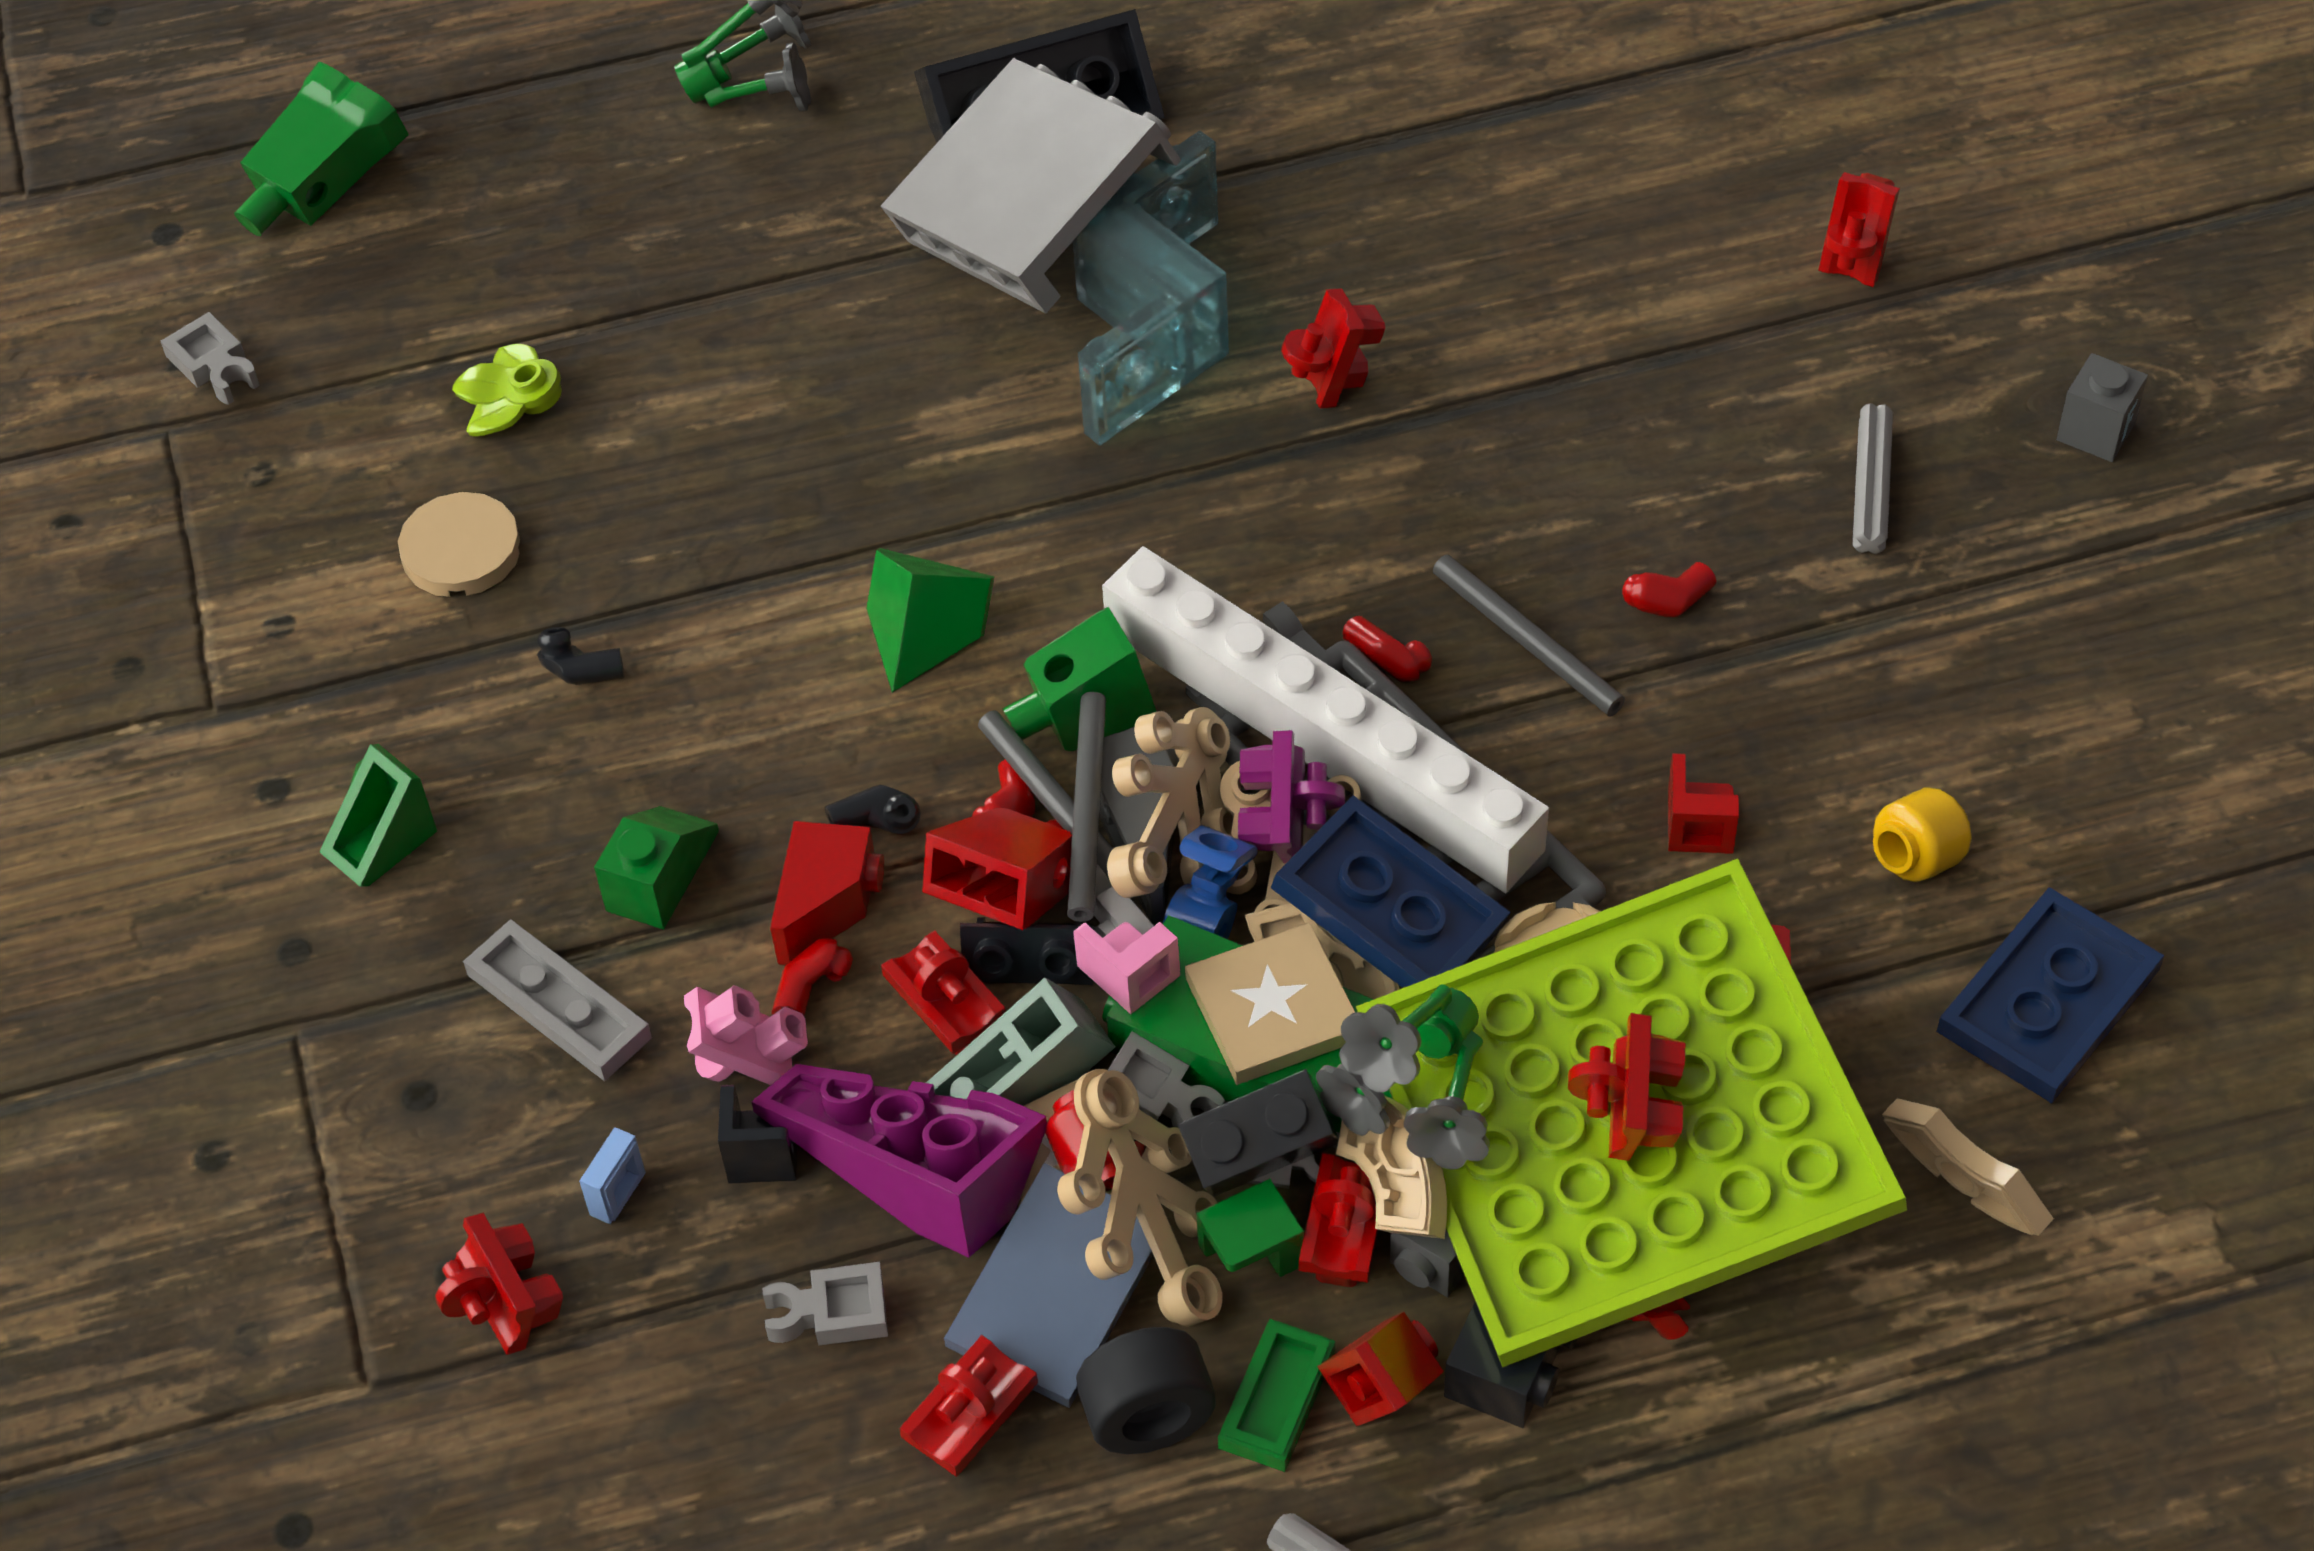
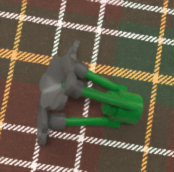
[674,0,812,112]
[1316,984,1490,1169]

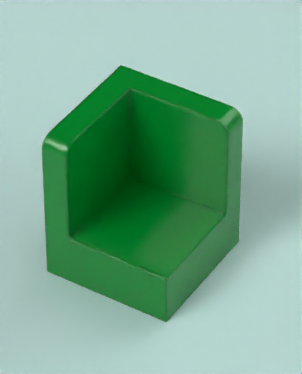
[1196,1178,1304,1277]

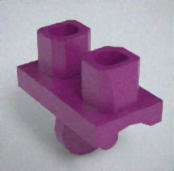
[1238,730,1345,863]

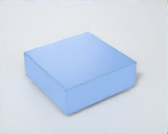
[579,1127,646,1224]

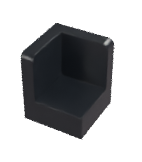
[718,1085,797,1184]

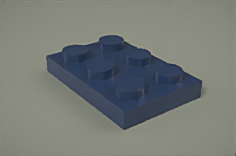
[1271,795,1511,988]
[1936,887,2164,1103]

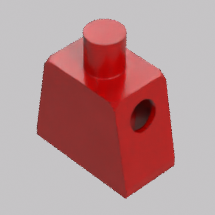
[922,808,1072,930]

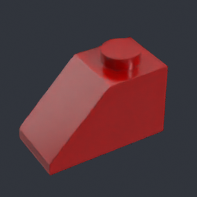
[770,821,884,965]
[1317,1311,1444,1427]

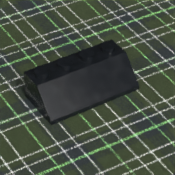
[914,9,1165,142]

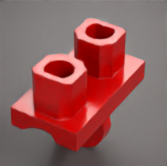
[1818,172,1900,287]
[1281,288,1386,409]
[881,930,1006,1056]
[1568,1013,1686,1161]
[1299,1153,1379,1288]
[435,1212,563,1355]
[899,1335,1038,1477]

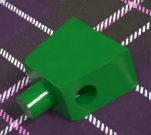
[1002,606,1157,752]

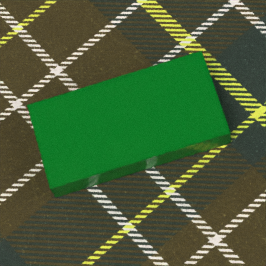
[1218,1318,1335,1472]

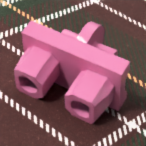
[684,985,808,1085]

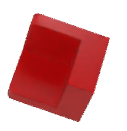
[1668,753,1739,854]

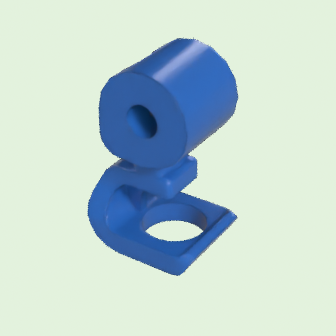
[1163,825,1258,939]

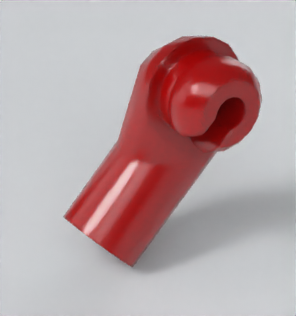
[1622,562,1717,618]
[1342,616,1432,682]
[972,759,1036,817]
[771,938,853,1016]

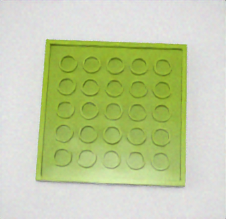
[1356,858,1907,1367]

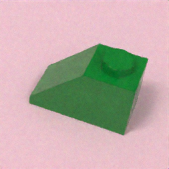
[594,806,719,930]

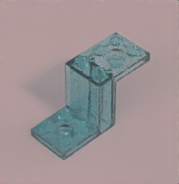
[1073,130,1229,446]

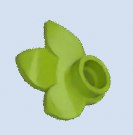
[452,344,562,436]

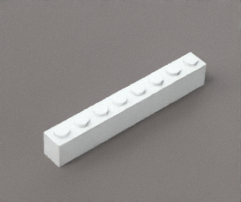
[1102,546,1549,894]

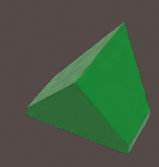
[866,548,995,693]
[319,744,438,887]

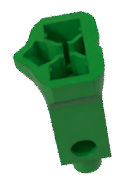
[234,62,409,236]

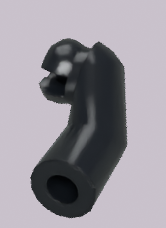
[537,627,624,685]
[824,785,921,834]

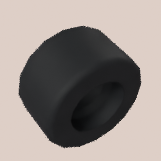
[1076,1327,1216,1455]

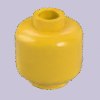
[1873,787,1972,882]

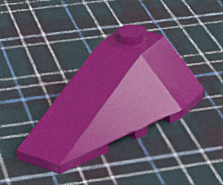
[751,1064,1047,1258]

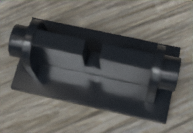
[960,917,1095,985]

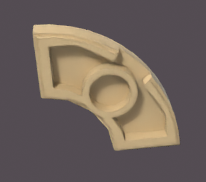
[1882,1098,2054,1236]

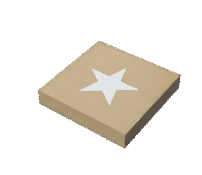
[1185,923,1355,1085]

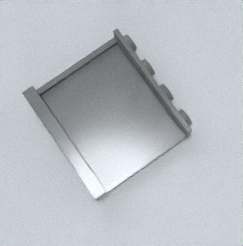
[881,58,1181,314]

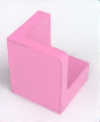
[1073,922,1180,1014]

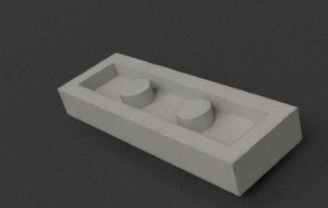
[463,919,652,1081]

